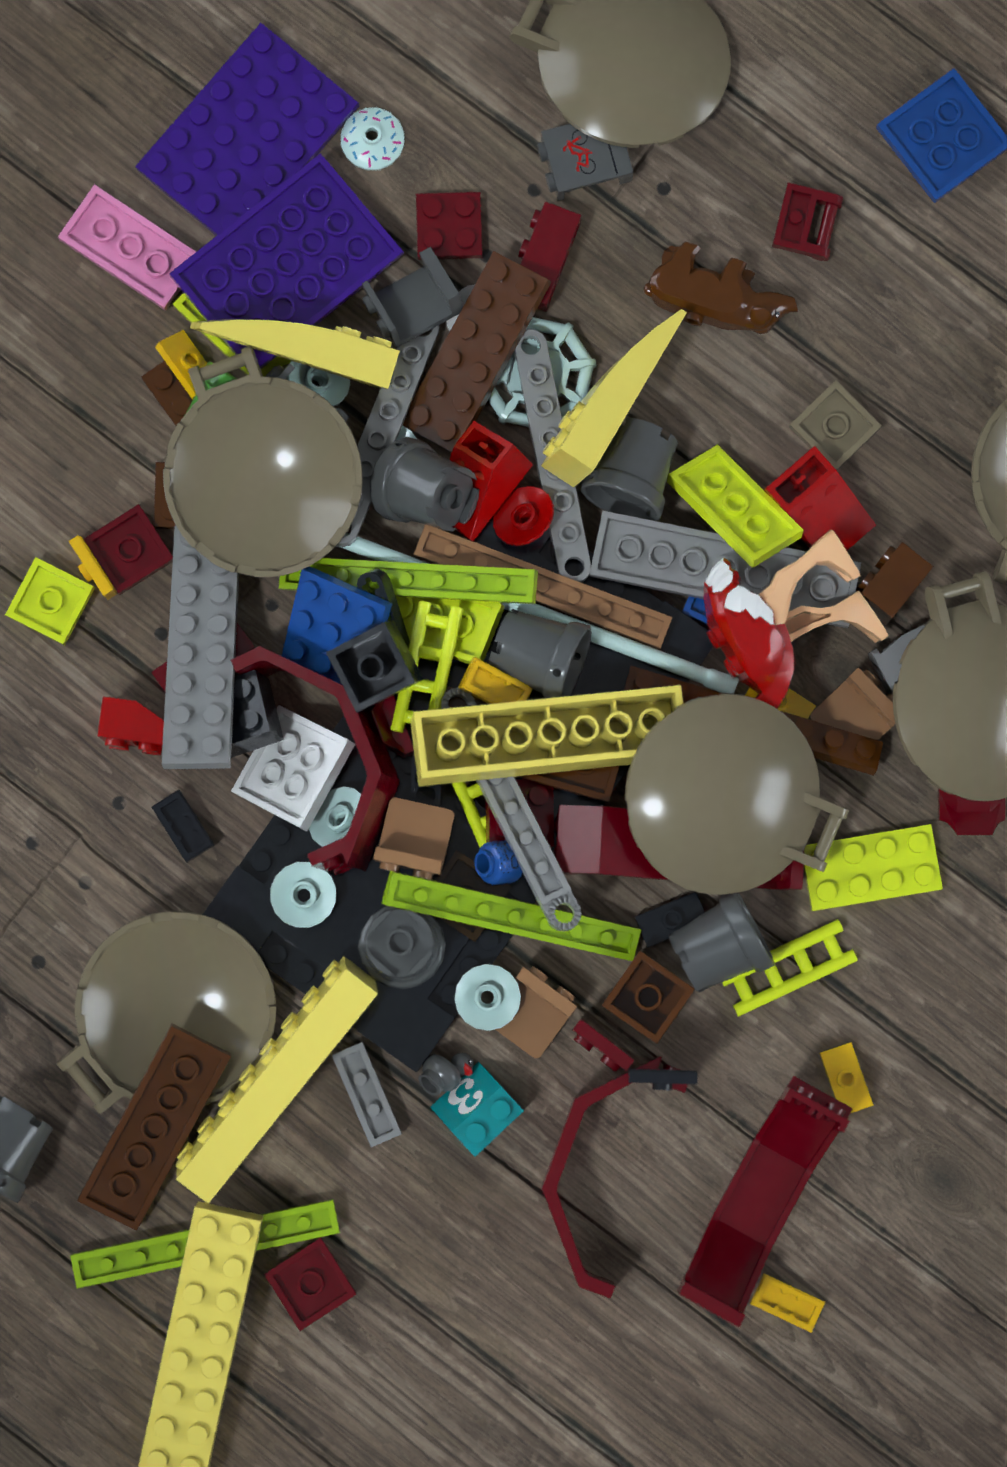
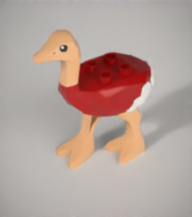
[704,529,888,709]

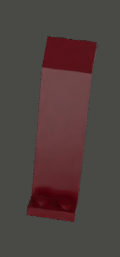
[553,805,805,891]

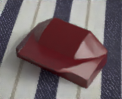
[371,696,414,758]
[937,788,1005,835]

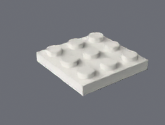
[231,705,355,832]

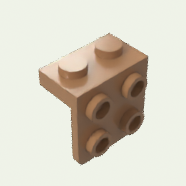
[810,667,895,740]
[373,798,454,880]
[495,966,577,1058]

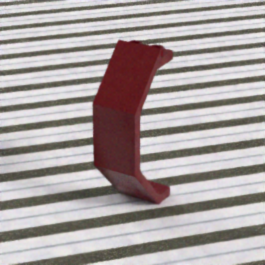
[231,646,400,875]
[541,1056,688,1299]
[677,1075,853,1327]

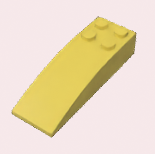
[541,309,687,488]
[190,319,400,389]

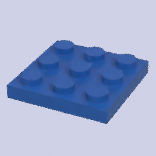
[876,68,1007,203]
[282,566,392,685]

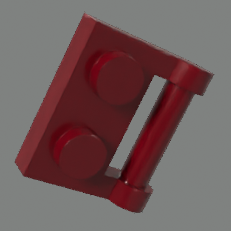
[772,183,843,261]

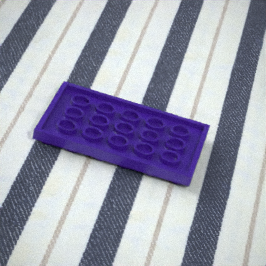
[135,23,359,236]
[169,153,403,369]

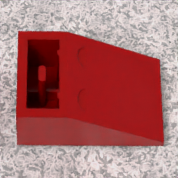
[449,421,533,541]
[764,446,876,551]
[97,696,164,755]

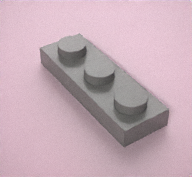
[332,1042,402,1147]

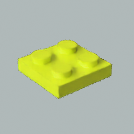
[5,557,95,646]

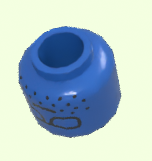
[474,840,523,885]

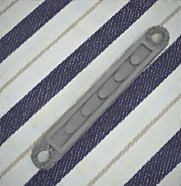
[336,325,439,548]
[514,329,591,583]
[441,687,581,932]

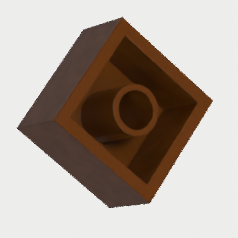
[856,542,934,627]
[602,951,696,1044]

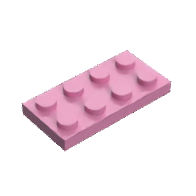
[58,184,196,311]

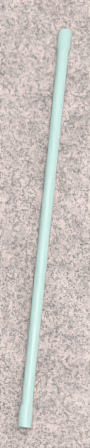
[339,532,739,694]

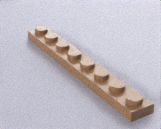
[414,524,672,649]

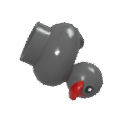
[419,1053,473,1096]

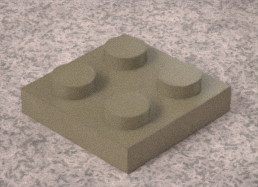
[789,380,882,470]

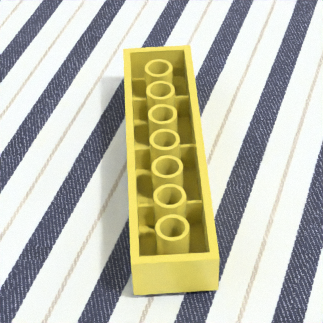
[410,685,683,786]
[175,956,378,1204]
[138,1201,264,1467]

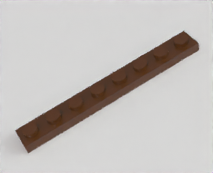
[623,666,883,776]

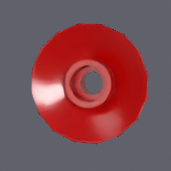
[493,486,554,546]

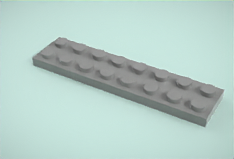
[589,511,861,628]
[162,526,239,769]

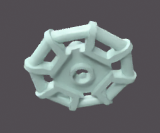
[488,317,597,427]

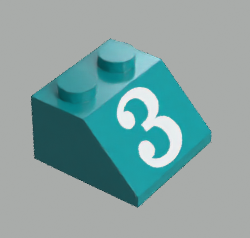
[430,1062,524,1157]

